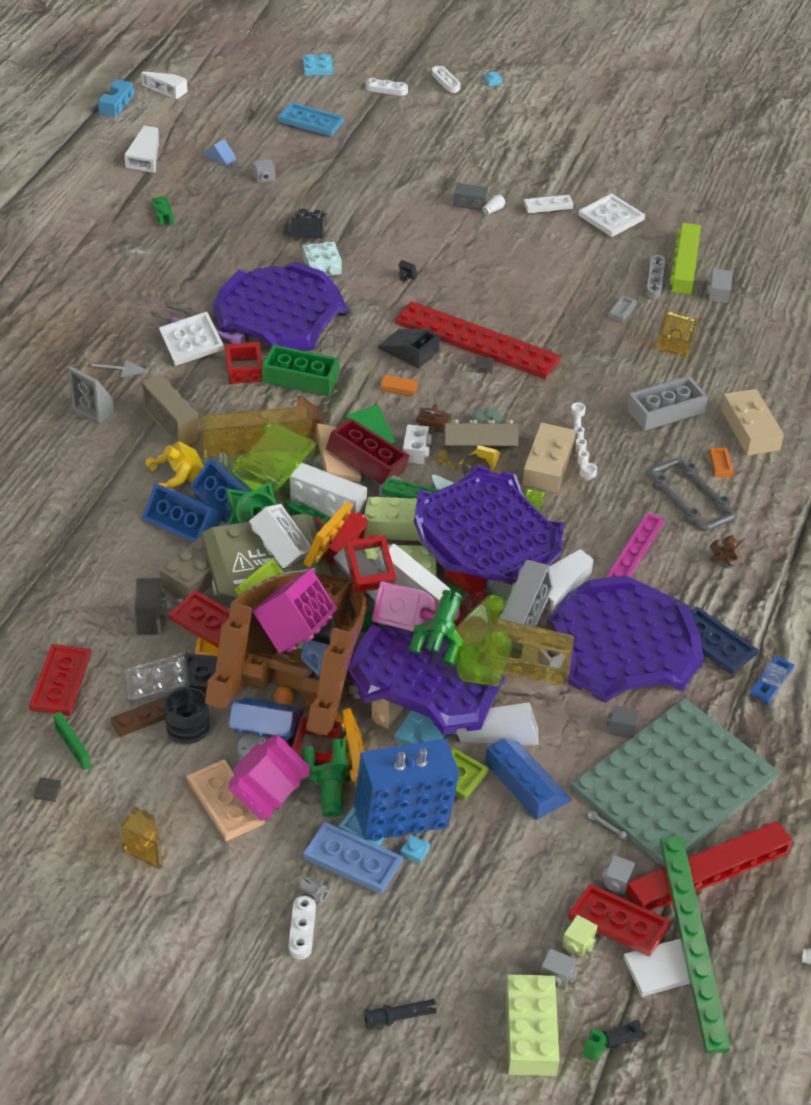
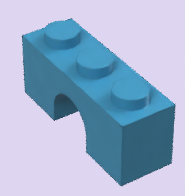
[98,79,134,118]

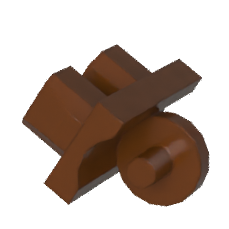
[416,404,452,433]
[709,535,746,567]

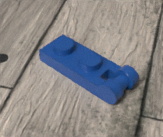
[750,656,794,705]

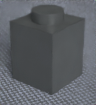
[606,705,639,739]

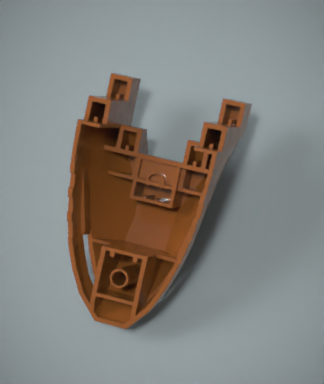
[205,572,367,735]

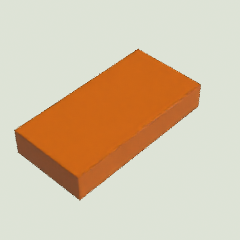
[380,375,418,396]
[709,448,733,477]

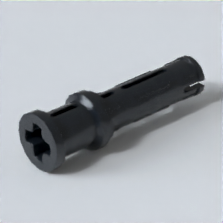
[363,998,437,1030]

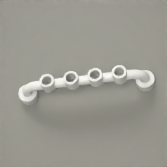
[571,402,597,481]

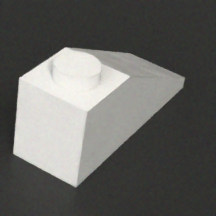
[141,72,187,99]

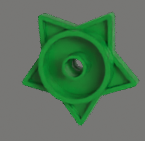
[226,482,278,525]

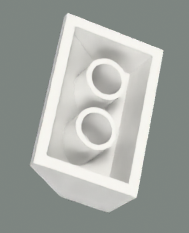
[249,504,311,569]

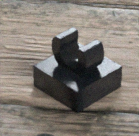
[398,260,418,282]

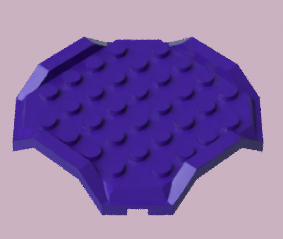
[212,261,347,351]
[413,465,564,585]
[547,575,704,703]
[346,625,506,735]

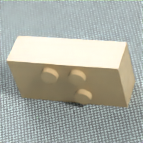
[721,389,784,456]
[522,423,576,493]

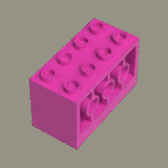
[253,568,337,653]

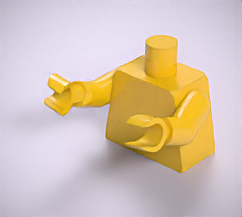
[145,441,204,488]

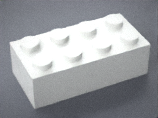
[290,462,367,518]

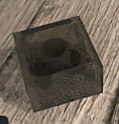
[135,578,167,635]

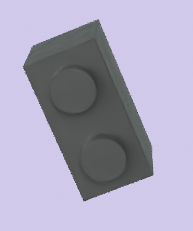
[453,183,488,211]

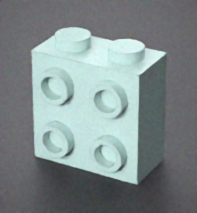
[303,242,342,276]

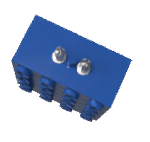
[353,738,459,841]

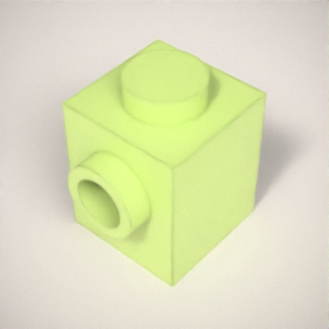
[562,915,597,958]

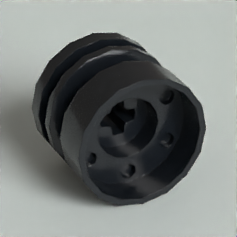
[163,687,210,744]

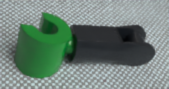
[583,1020,647,1060]

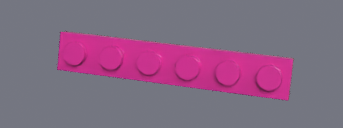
[606,512,664,578]

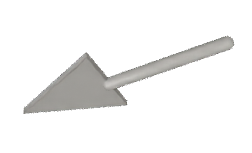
[91,360,149,378]

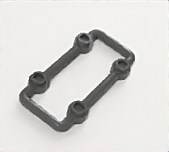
[648,458,735,531]

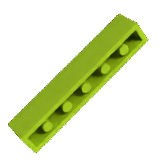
[670,223,701,295]

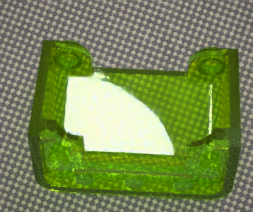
[232,422,316,493]
[455,595,512,686]

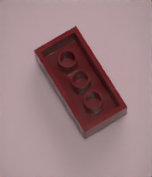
[325,418,410,485]

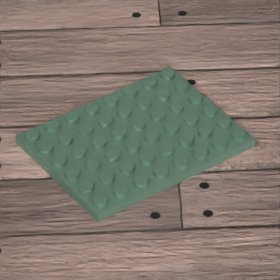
[571,698,780,868]

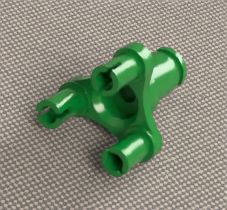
[408,590,464,666]
[301,739,351,817]

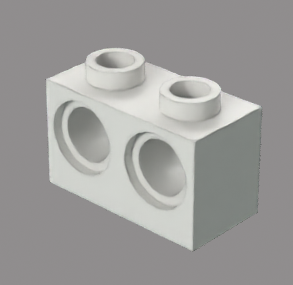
[403,425,432,464]

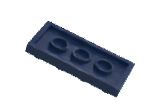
[691,606,759,675]

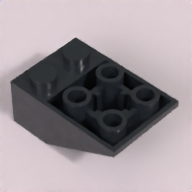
[291,209,327,239]
[378,329,440,369]

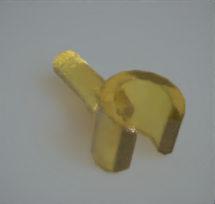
[436,450,458,471]

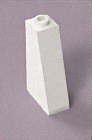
[125,125,159,173]
[374,544,450,604]
[545,549,593,614]
[454,702,539,745]

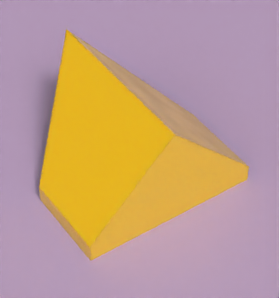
[459,445,501,472]

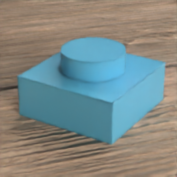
[484,72,503,86]
[400,835,430,864]

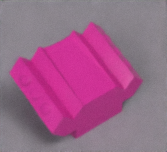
[228,735,310,821]

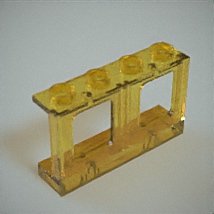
[484,618,574,686]

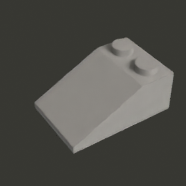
[68,366,114,423]

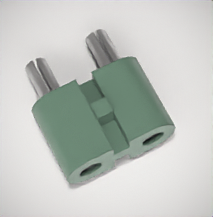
[469,406,505,424]

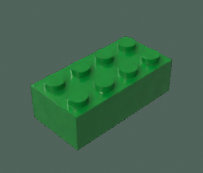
[262,345,340,396]

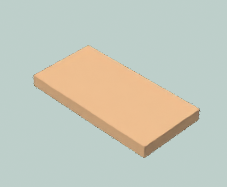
[315,423,361,482]
[186,759,265,841]

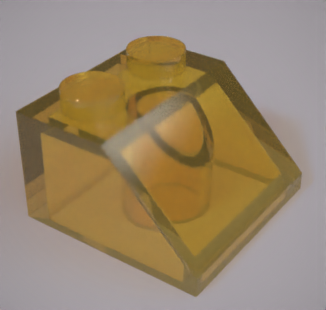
[656,311,698,357]
[120,807,163,870]

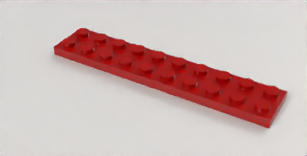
[395,301,561,379]

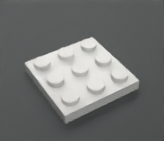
[578,193,645,237]
[159,312,224,366]

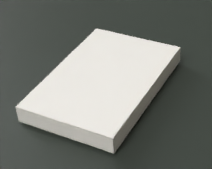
[623,939,690,997]

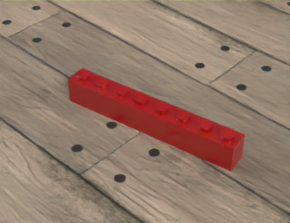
[626,821,793,911]

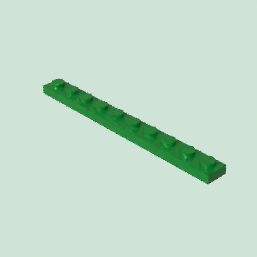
[659,836,731,1054]

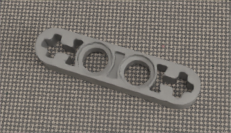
[646,255,665,299]

